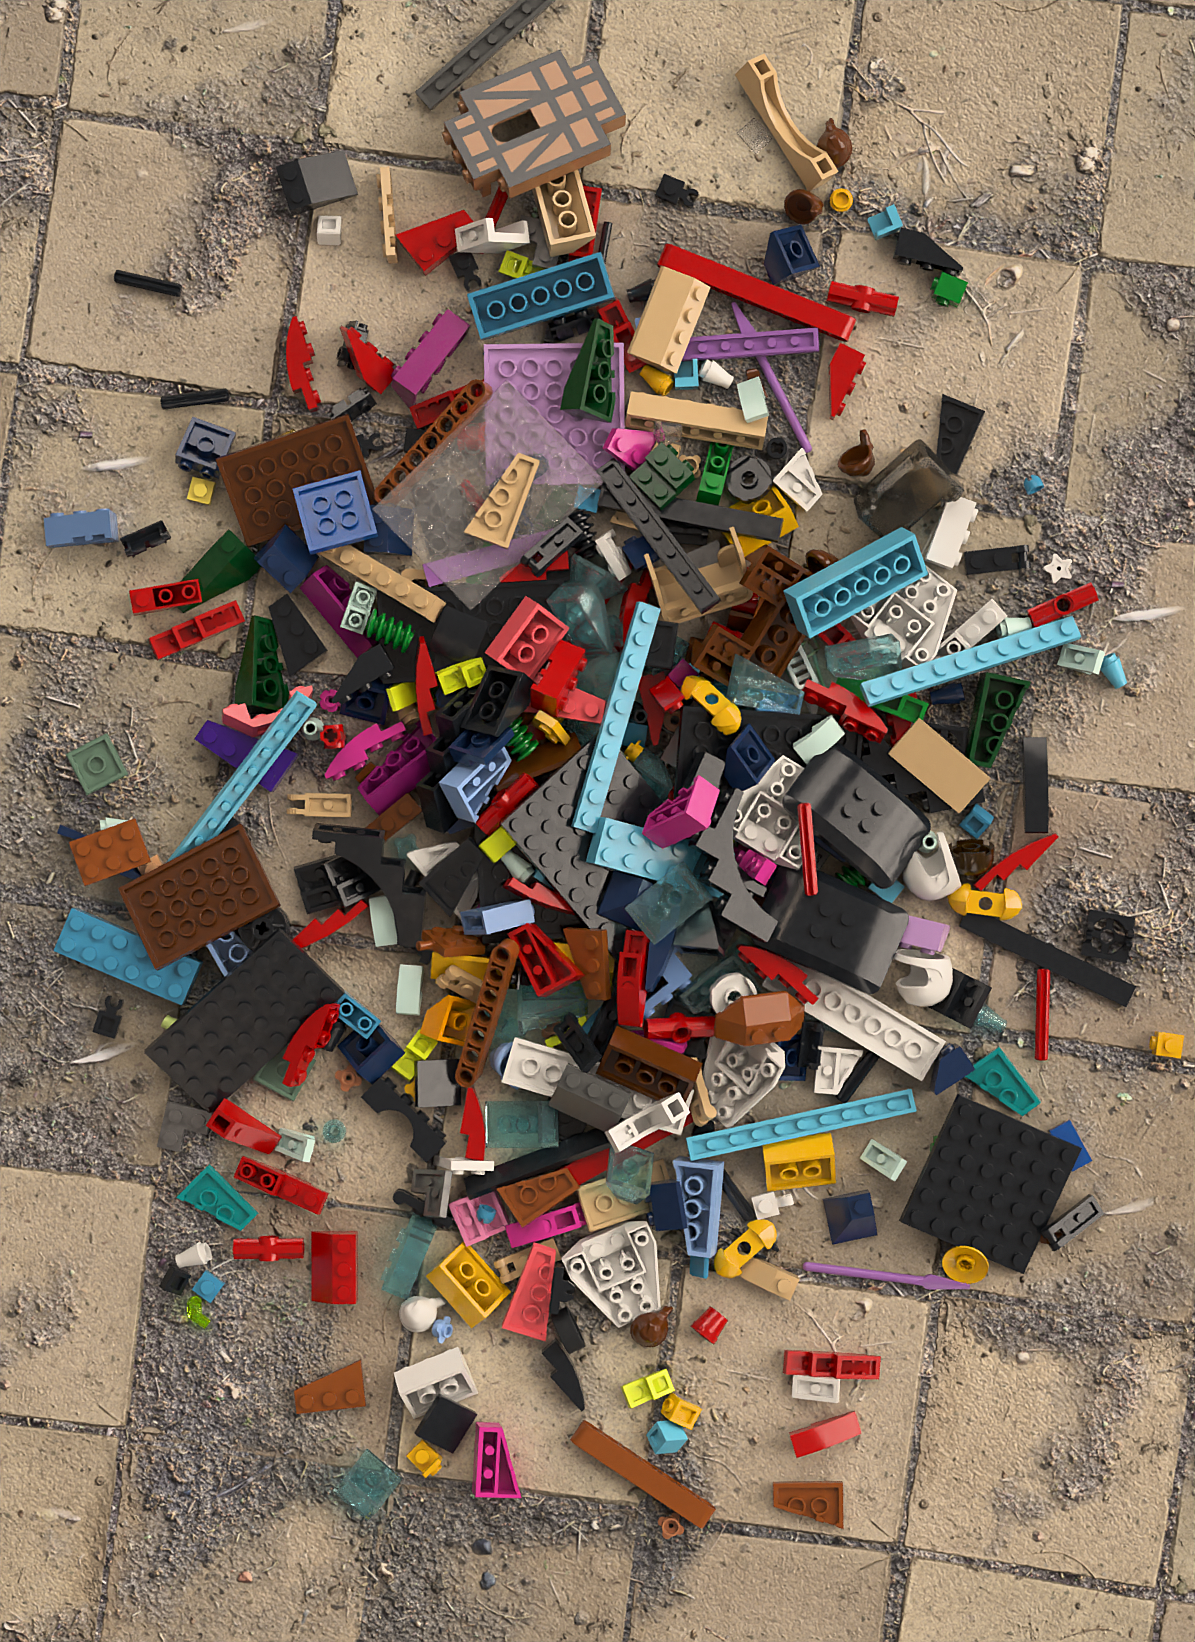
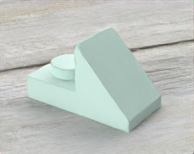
[1057,643,1105,675]
[274,1128,315,1162]
[860,1139,907,1181]

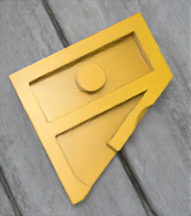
[531,710,571,746]

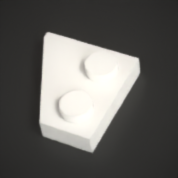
[772,448,822,513]
[595,529,632,581]
[814,1046,863,1095]
[433,1155,494,1175]

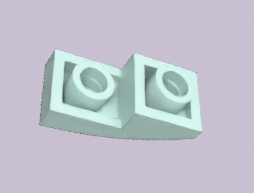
[737,376,769,423]
[340,581,378,634]
[793,715,845,764]
[369,895,397,947]
[396,964,424,1016]

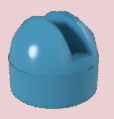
[1024,475,1044,495]
[476,1204,497,1224]

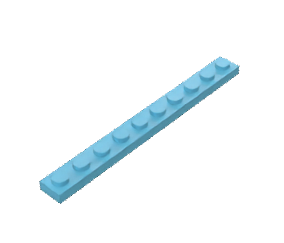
[571,601,661,833]
[859,616,1081,707]
[166,690,317,863]
[685,1089,916,1161]

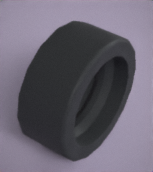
[551,1307,585,1354]

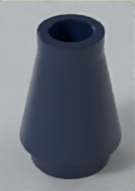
[930,682,965,705]

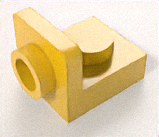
[1149,1031,1184,1059]
[661,1392,702,1430]
[406,1439,443,1478]

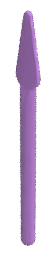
[731,302,812,453]
[802,1262,970,1290]

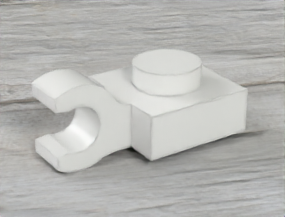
[751,1191,794,1220]

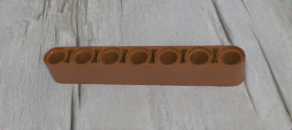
[374,379,493,506]
[455,939,519,1088]
[570,1420,716,1529]

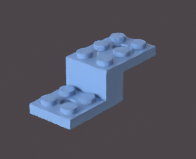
[643,947,692,1020]

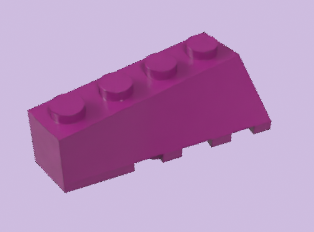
[391,309,470,408]
[300,565,380,659]
[357,720,437,816]

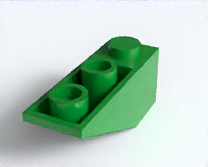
[696,442,734,506]

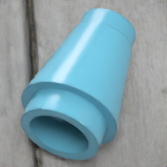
[1100,653,1127,689]

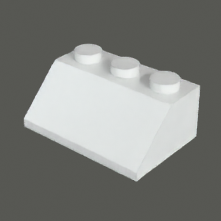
[394,1347,478,1419]

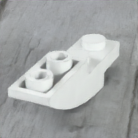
[933,599,1007,660]

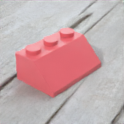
[485,596,569,679]

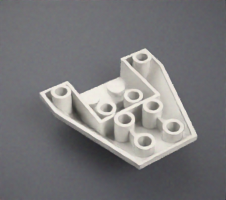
[851,565,957,668]
[733,755,804,870]
[702,1036,785,1129]
[561,1221,661,1328]

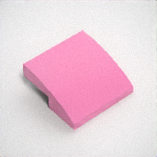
[448,1191,511,1247]

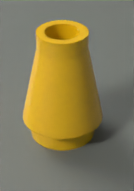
[639,364,675,396]

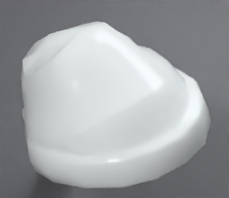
[399,1296,448,1333]

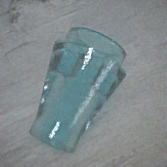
[974,1004,1007,1033]

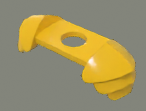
[681,675,741,735]
[947,883,1022,920]
[714,1219,777,1278]

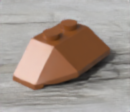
[714,991,805,1046]

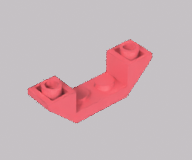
[222,685,313,738]

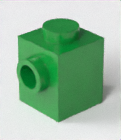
[930,272,968,308]

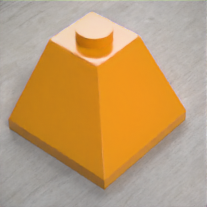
[420,995,476,1046]

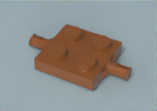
[416,925,489,958]

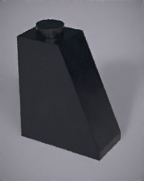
[673,890,725,957]

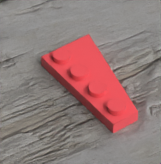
[523,672,607,725]
[502,1242,556,1342]

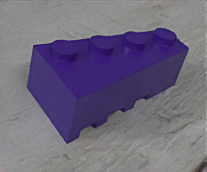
[194,720,300,792]

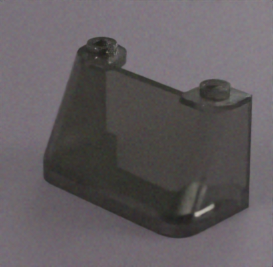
[854,439,965,538]

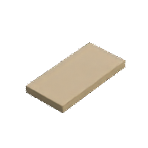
[888,718,990,813]
[576,1159,670,1232]

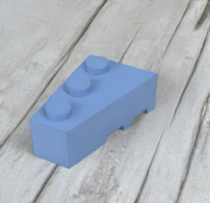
[44,509,119,548]

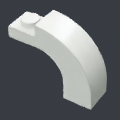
[605,1092,690,1153]

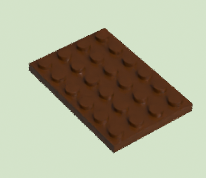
[216,414,378,547]
[118,824,281,971]

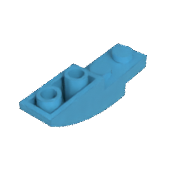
[335,990,381,1039]

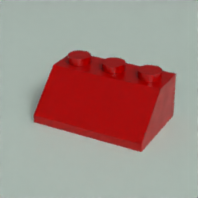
[311,1231,358,1304]

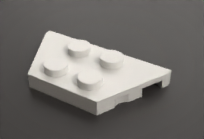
[407,841,479,921]

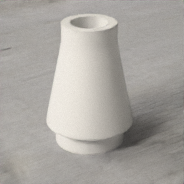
[698,359,734,389]
[175,1242,212,1268]

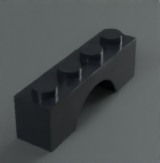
[361,1076,447,1163]

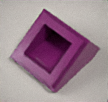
[667,659,699,689]

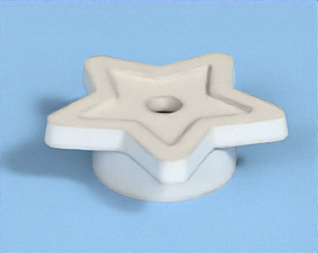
[1043,554,1072,584]

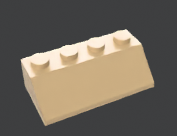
[532,170,596,257]
[627,266,711,374]

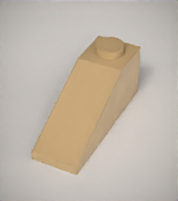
[738,1249,800,1301]

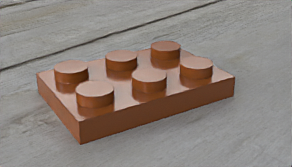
[69,818,151,886]

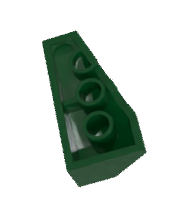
[560,318,616,423]
[178,529,262,613]
[235,615,289,714]

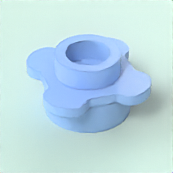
[432,1316,453,1344]

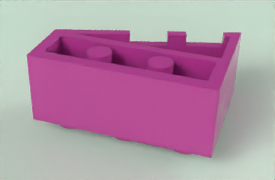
[642,775,720,849]
[472,1422,521,1498]

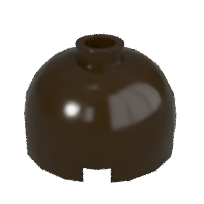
[948,839,995,879]

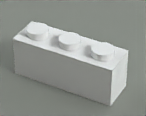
[924,493,978,570]

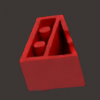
[395,210,474,276]
[530,639,588,718]
[508,923,586,997]

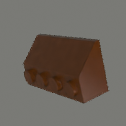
[495,730,581,792]
[595,1026,703,1102]

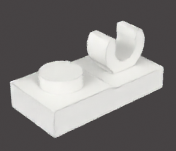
[792,1375,840,1403]

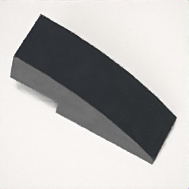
[542,1338,585,1412]

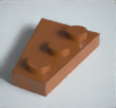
[563,927,611,1000]
[497,1168,581,1228]
[294,1359,366,1414]
[773,1481,844,1529]

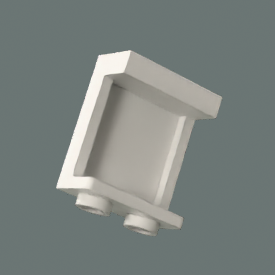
[455,218,530,254]

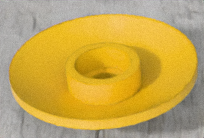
[942,1246,989,1284]

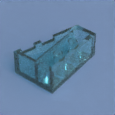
[824,633,903,680]
[726,653,805,715]
[675,952,762,1014]
[517,980,588,1036]
[380,1213,437,1300]

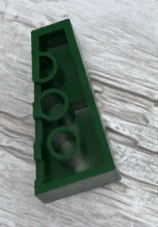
[965,672,1031,768]

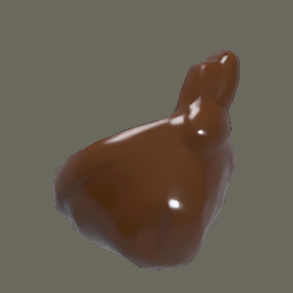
[816,118,852,168]
[784,189,824,225]
[837,429,875,477]
[805,549,839,574]
[630,1306,673,1347]

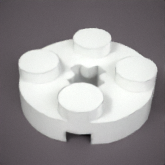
[709,972,757,1013]

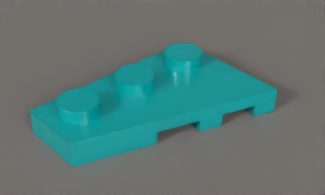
[965,1046,1041,1116]
[176,1164,258,1231]

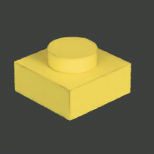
[187,476,216,505]

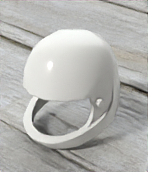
[902,832,962,901]
[893,949,953,1007]

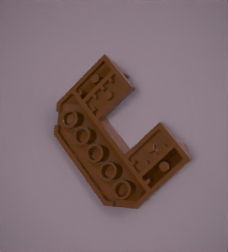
[691,544,813,697]

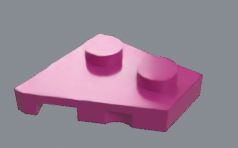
[602,428,659,472]

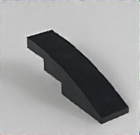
[1022,737,1049,833]

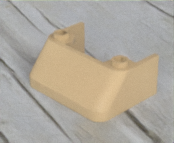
[644,527,753,623]

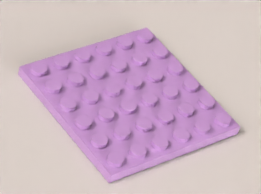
[484,343,625,485]

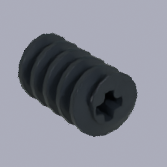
[561,509,599,561]

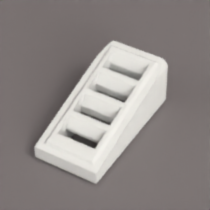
[786,645,819,692]

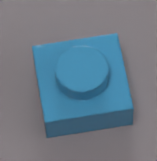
[574,485,601,514]
[192,1270,225,1303]

